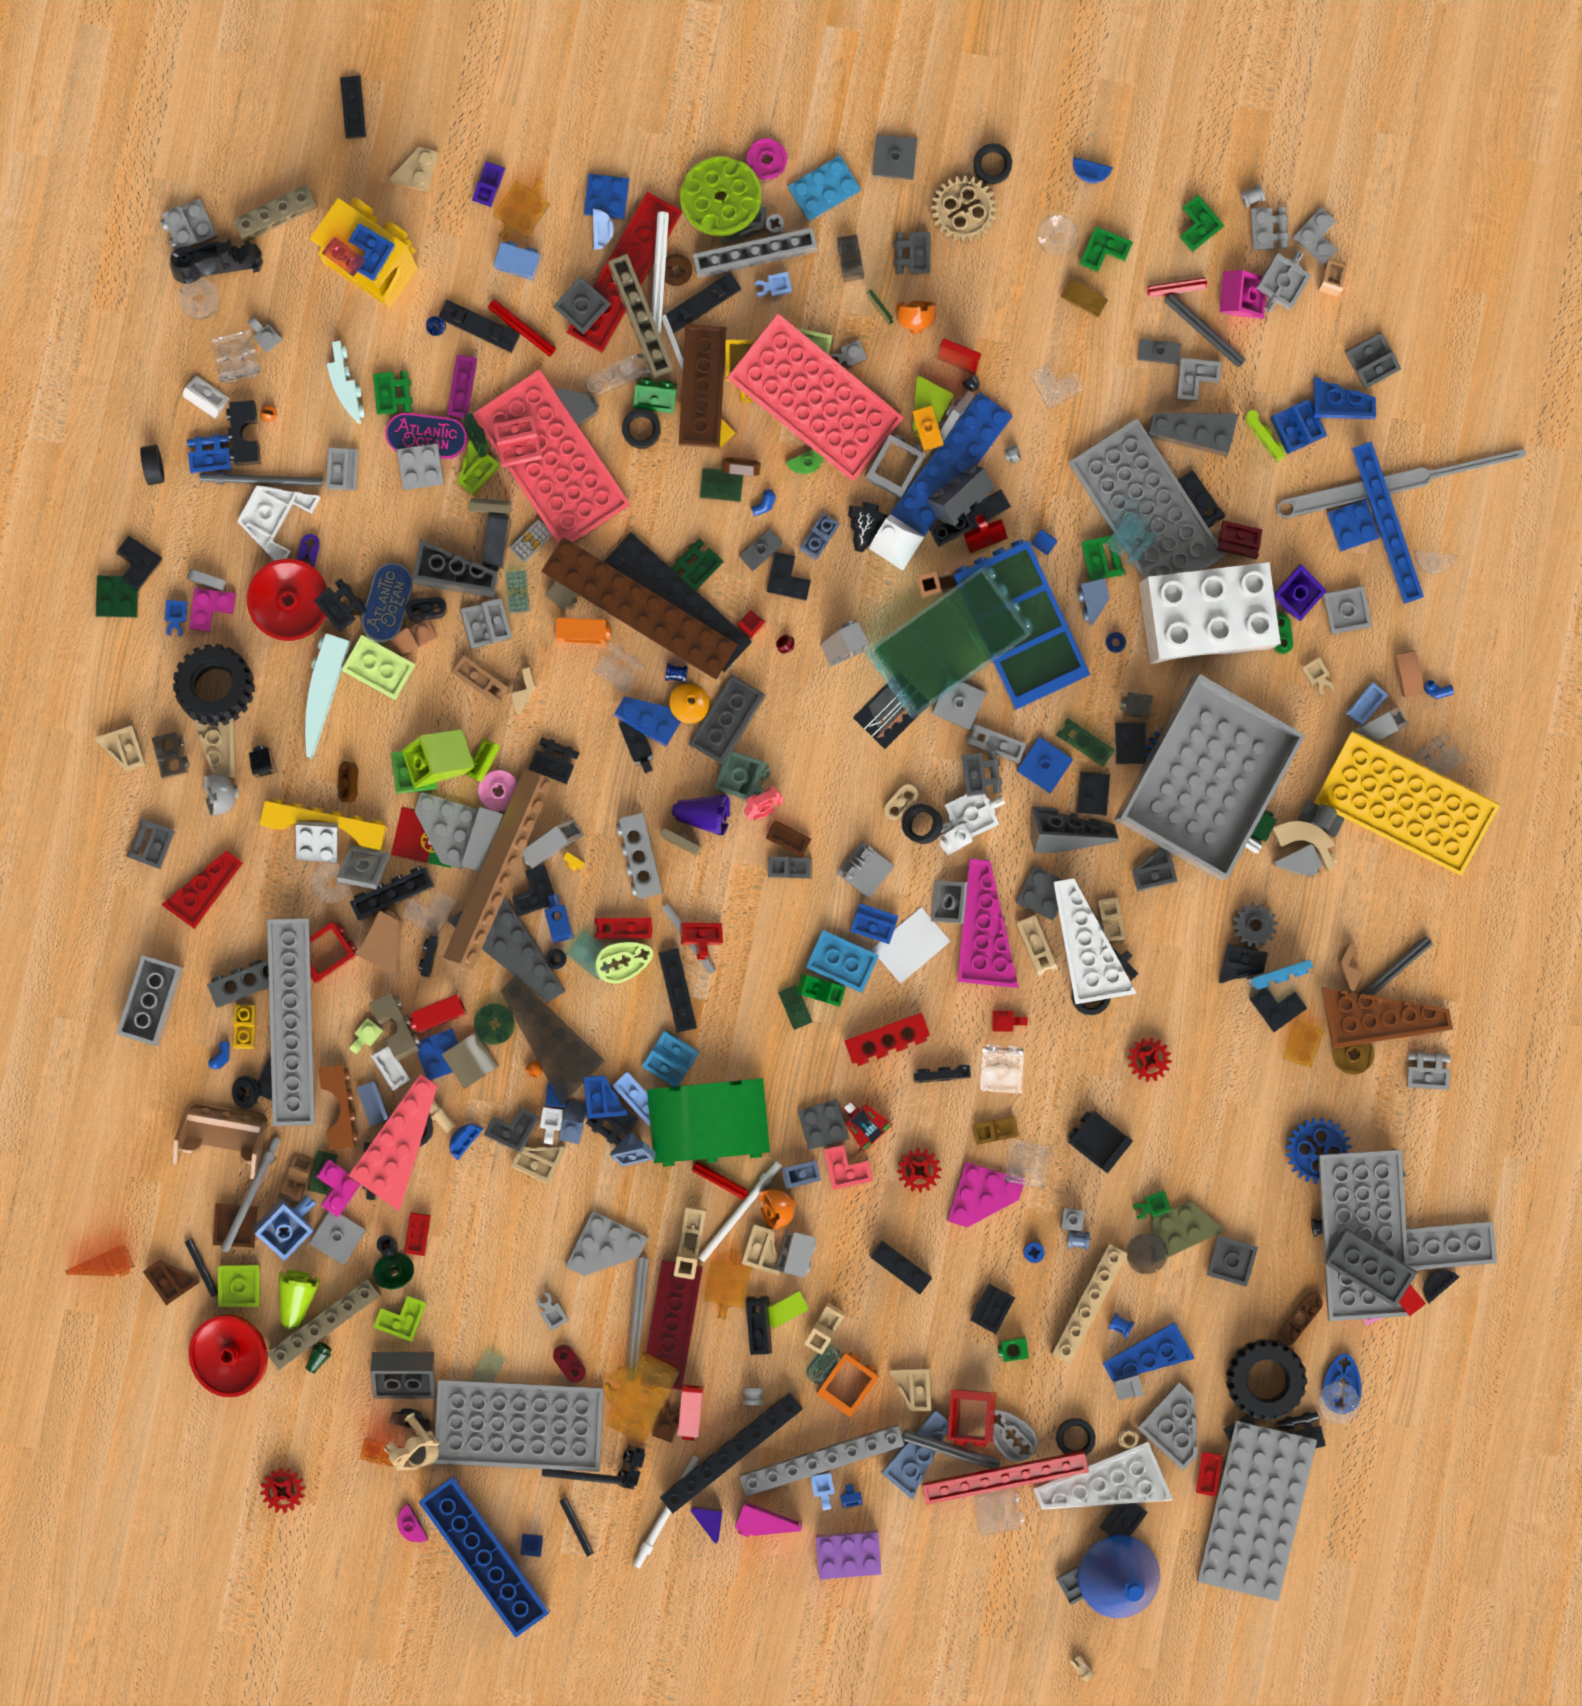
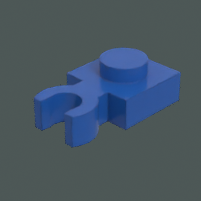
[165,600,188,637]

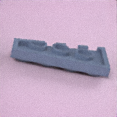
[881,1409,949,1500]

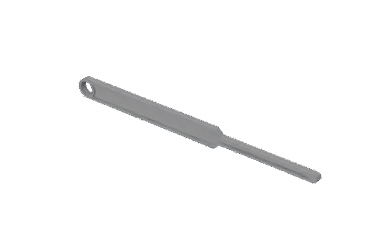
[1277,449,1526,519]

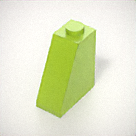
[913,375,954,439]

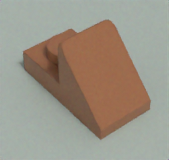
[392,620,437,657]

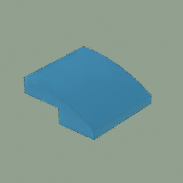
[642,1029,700,1087]

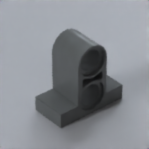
[1298,800,1345,837]

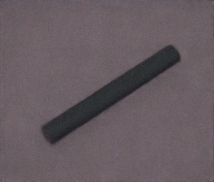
[184,1238,218,1298]
[559,1497,594,1557]

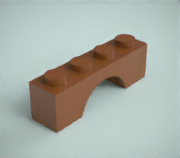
[318,1065,359,1150]

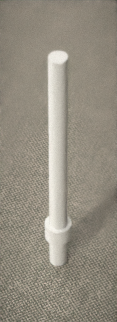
[698,1161,782,1262]
[633,1455,700,1568]

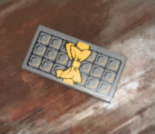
[510,519,552,563]

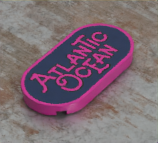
[385,413,467,459]

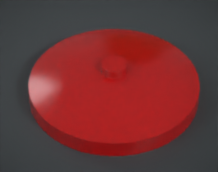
[247,559,327,641]
[189,1314,268,1398]

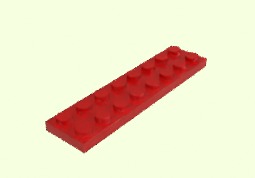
[566,192,683,353]

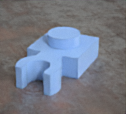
[755,272,792,297]

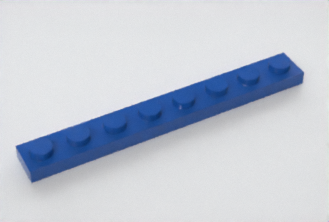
[1351,441,1424,604]

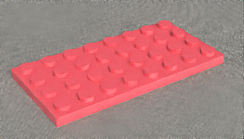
[726,313,904,481]
[471,369,631,543]

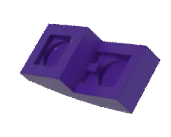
[472,161,506,207]

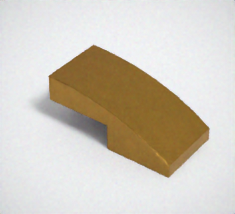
[1060,279,1108,317]
[972,1116,1019,1145]

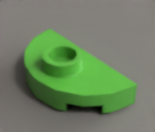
[785,449,823,475]

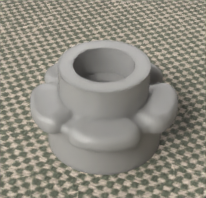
[1005,444,1021,464]

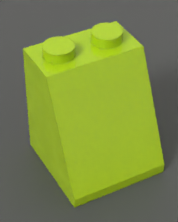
[402,729,474,788]

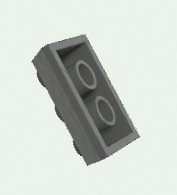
[370,1352,435,1399]

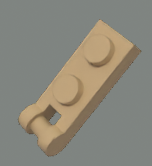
[1016,915,1057,976]

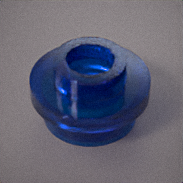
[426,316,446,336]
[1106,632,1126,653]

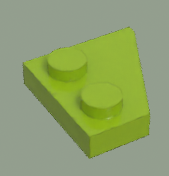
[457,440,501,496]

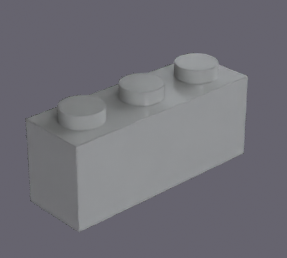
[461,807,504,872]

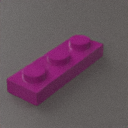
[447,355,478,419]

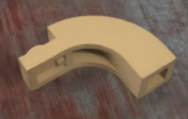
[1272,821,1337,872]
[674,1206,707,1279]

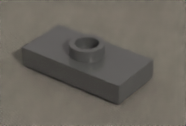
[1138,339,1181,365]
[739,529,783,571]

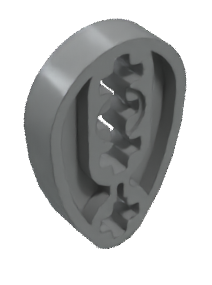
[993,1409,1037,1462]

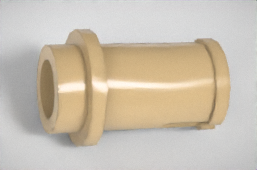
[1069,1654,1095,1682]

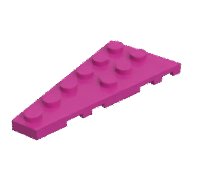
[957,859,1019,988]

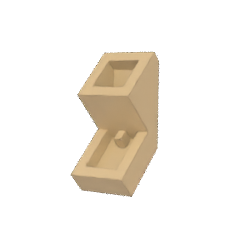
[511,667,536,715]
[804,1303,846,1355]

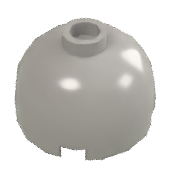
[204,774,238,816]

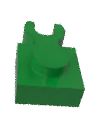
[1132,1190,1172,1220]

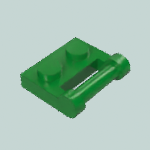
[1081,535,1126,582]

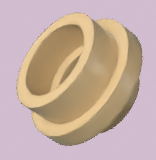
[1118,1429,1139,1450]

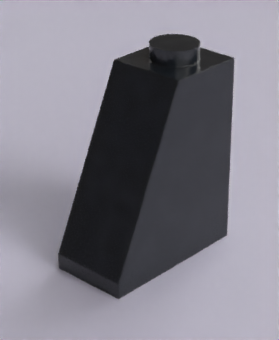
[482,513,512,572]

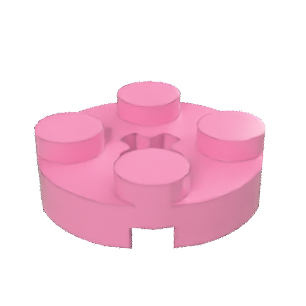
[478,770,518,812]

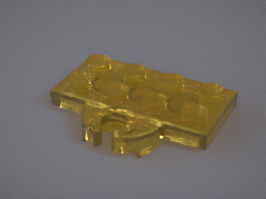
[604,1352,680,1444]

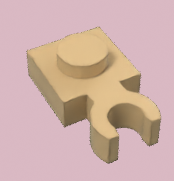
[1301,657,1334,696]

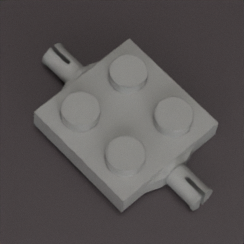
[1256,250,1311,313]

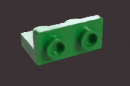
[633,377,678,413]

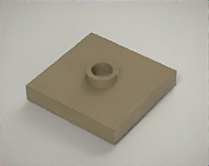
[661,828,701,856]

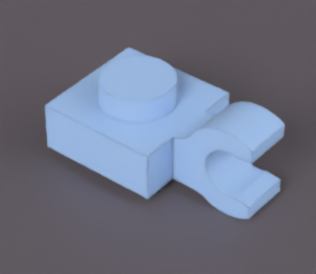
[810,1472,835,1510]

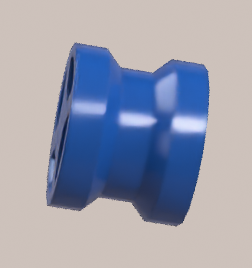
[1023,1242,1045,1263]

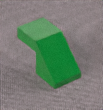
[796,974,846,1007]

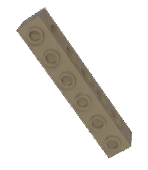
[607,254,673,379]
[268,1278,382,1370]

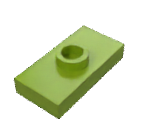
[465,738,500,783]

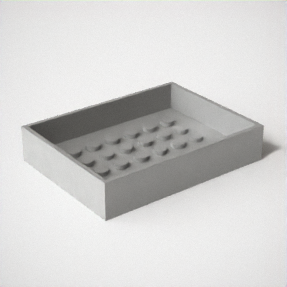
[1114,674,1306,880]

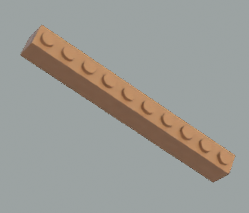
[443,769,553,970]

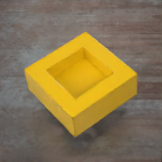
[563,852,585,871]

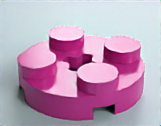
[746,138,787,180]

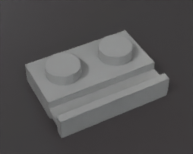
[326,448,359,491]

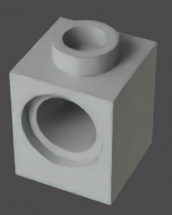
[1060,1208,1085,1231]

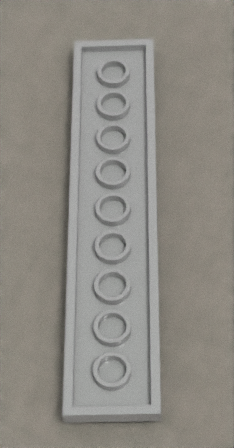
[267,918,315,1126]

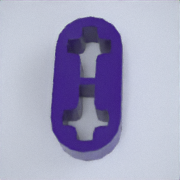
[297,534,320,568]

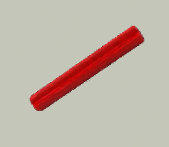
[488,300,556,357]

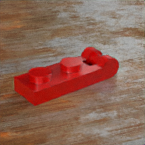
[594,918,652,939]

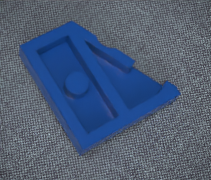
[583,1075,627,1119]

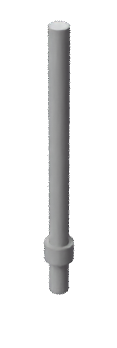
[221,1137,281,1253]

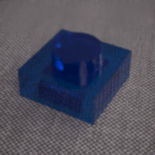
[520,1533,543,1557]

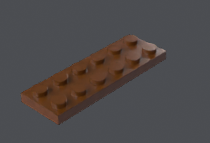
[678,324,726,448]

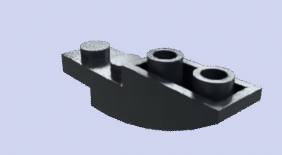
[929,489,1012,547]

